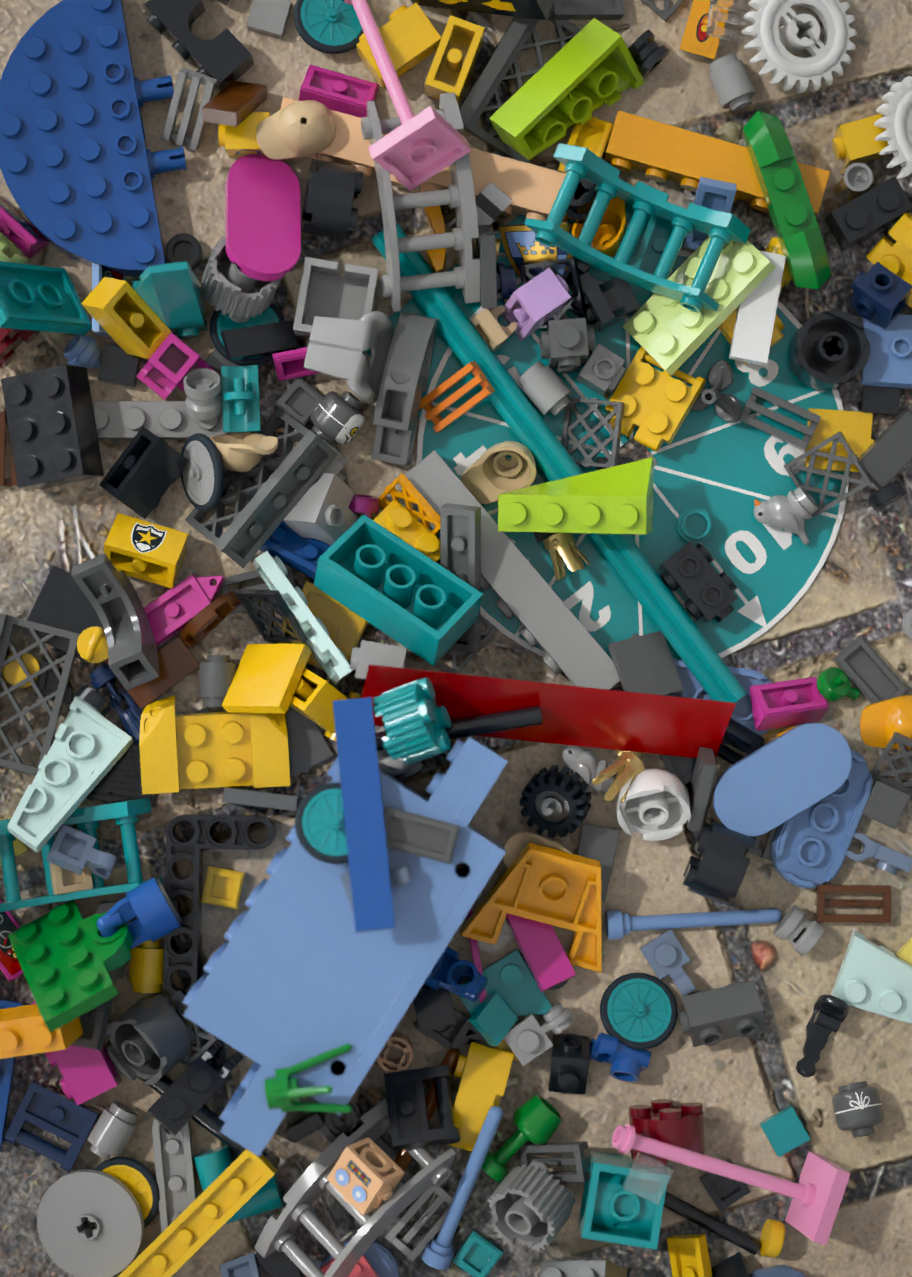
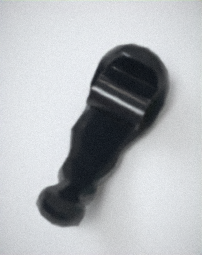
[796,994,849,1078]

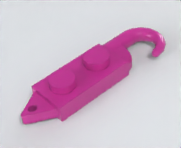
[105,574,225,663]

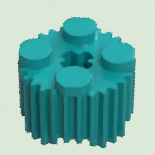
[373,677,451,765]

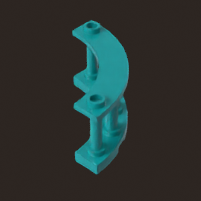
[524,143,751,312]
[0,797,163,912]

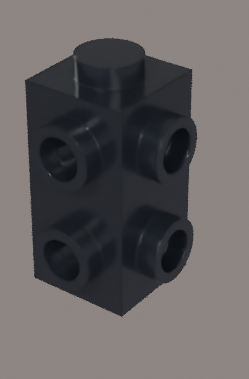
[660,541,738,623]

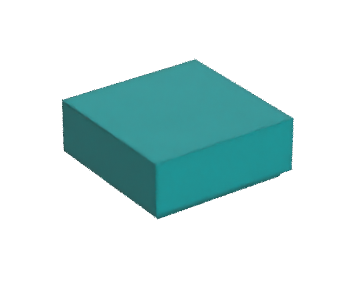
[468,993,519,1046]
[759,1105,810,1157]
[452,1229,504,1277]

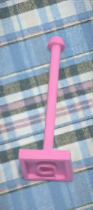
[344,0,472,191]
[612,1124,851,1245]

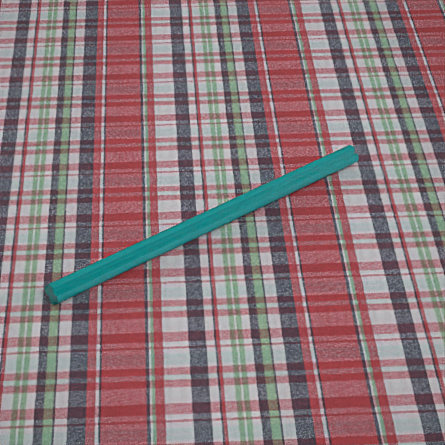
[371,223,747,703]

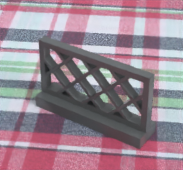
[459,12,581,163]
[185,408,338,568]
[0,613,80,775]

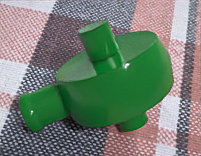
[816,667,860,702]

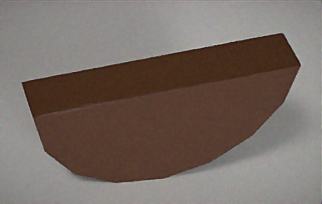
[180,591,241,648]

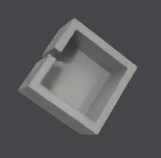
[293,257,380,339]

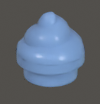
[63,334,101,369]

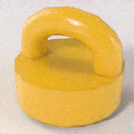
[77,626,108,663]

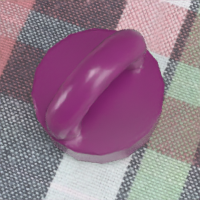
[349,494,379,520]

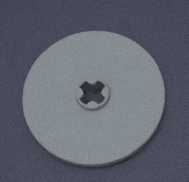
[37,1169,144,1277]

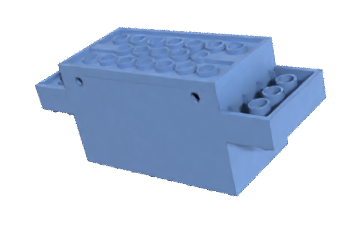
[182,736,508,1157]

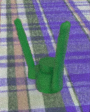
[265,1044,352,1113]

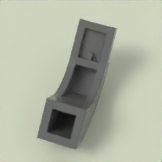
[72,553,160,691]

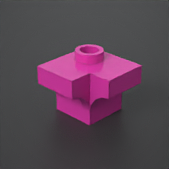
[136,332,214,400]

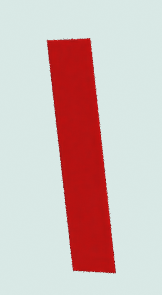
[361,664,736,758]

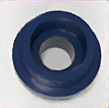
[496,263,516,300]

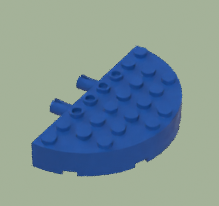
[0,0,187,277]

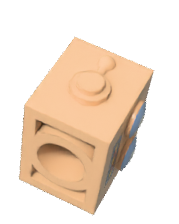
[326,1137,405,1216]

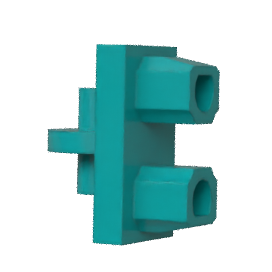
[221,365,261,433]

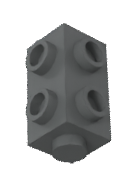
[540,318,595,373]
[678,980,765,1047]

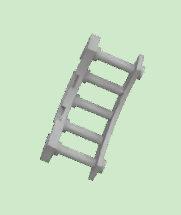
[361,93,481,312]
[254,1098,456,1277]

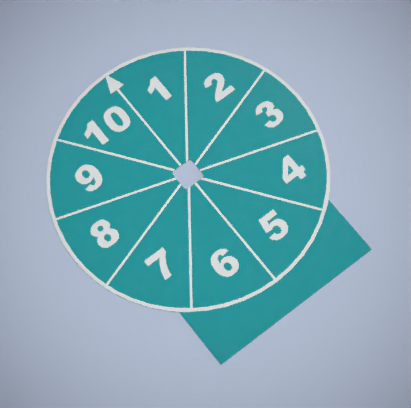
[366,198,849,661]

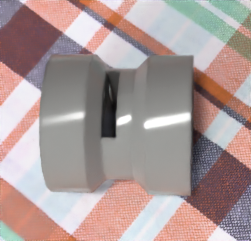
[183,368,222,420]
[773,904,825,957]

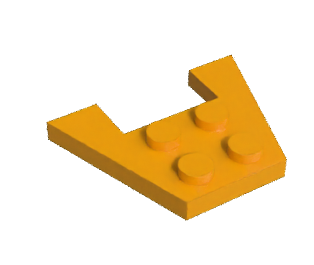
[460,842,602,973]

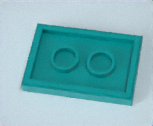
[0,261,92,335]

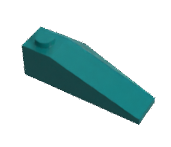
[132,261,208,339]

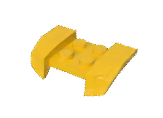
[139,695,291,794]

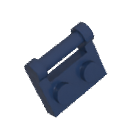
[4,1080,100,1173]

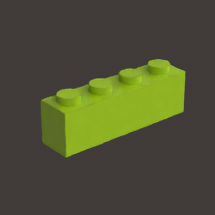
[489,18,645,160]
[498,457,654,534]

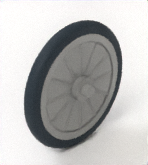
[181,433,224,511]

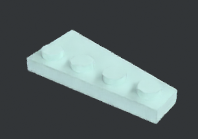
[253,551,353,686]
[7,697,133,853]
[831,930,912,1024]

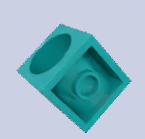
[578,1150,669,1250]

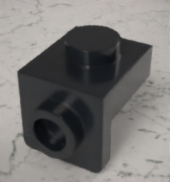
[548,1033,590,1094]

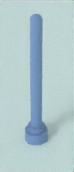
[605,908,782,940]
[421,1106,503,1270]

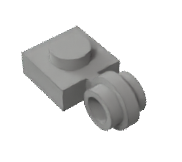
[504,1003,573,1066]

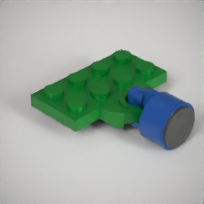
[8,877,182,1032]

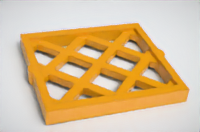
[378,473,441,536]

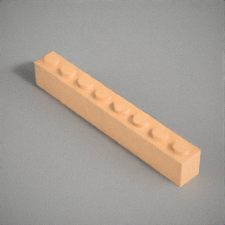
[280,97,566,221]

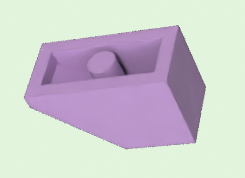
[502,267,571,341]

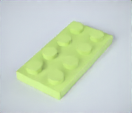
[623,236,775,376]

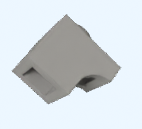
[283,473,358,546]

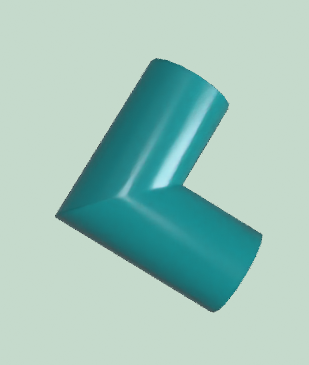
[193,1145,285,1225]

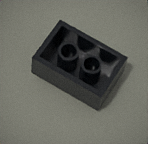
[1,364,104,489]

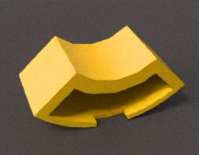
[439,1042,514,1152]

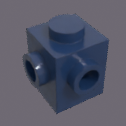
[849,262,912,330]

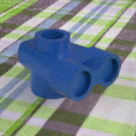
[424,946,488,1002]
[589,1033,651,1082]

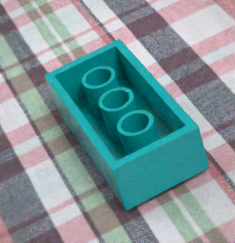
[314,514,483,666]

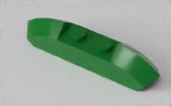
[743,110,831,289]

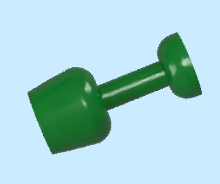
[482,1094,563,1184]

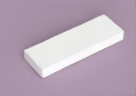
[729,251,786,366]

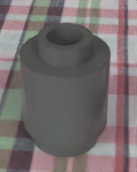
[199,655,236,707]

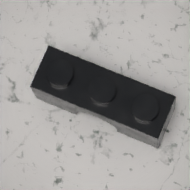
[145,0,254,91]

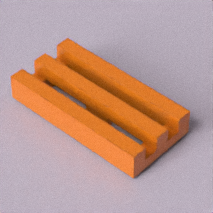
[420,361,495,433]

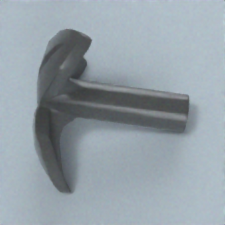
[690,360,741,423]

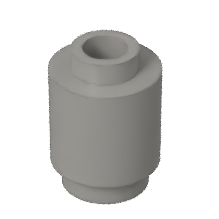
[708,54,756,112]
[518,361,572,416]
[87,1101,139,1160]

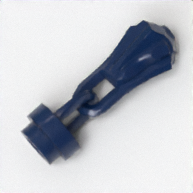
[90,663,143,745]

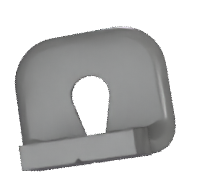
[304,311,393,404]

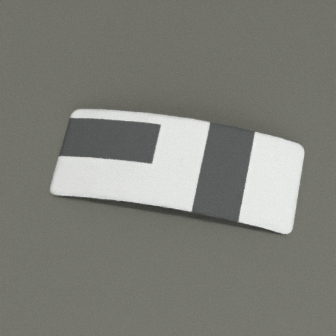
[449,182,512,229]

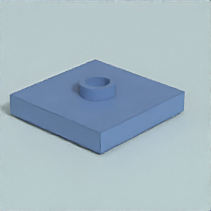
[861,314,912,389]

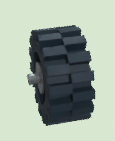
[520,765,592,838]

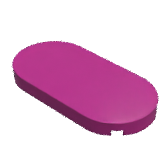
[225,153,301,281]

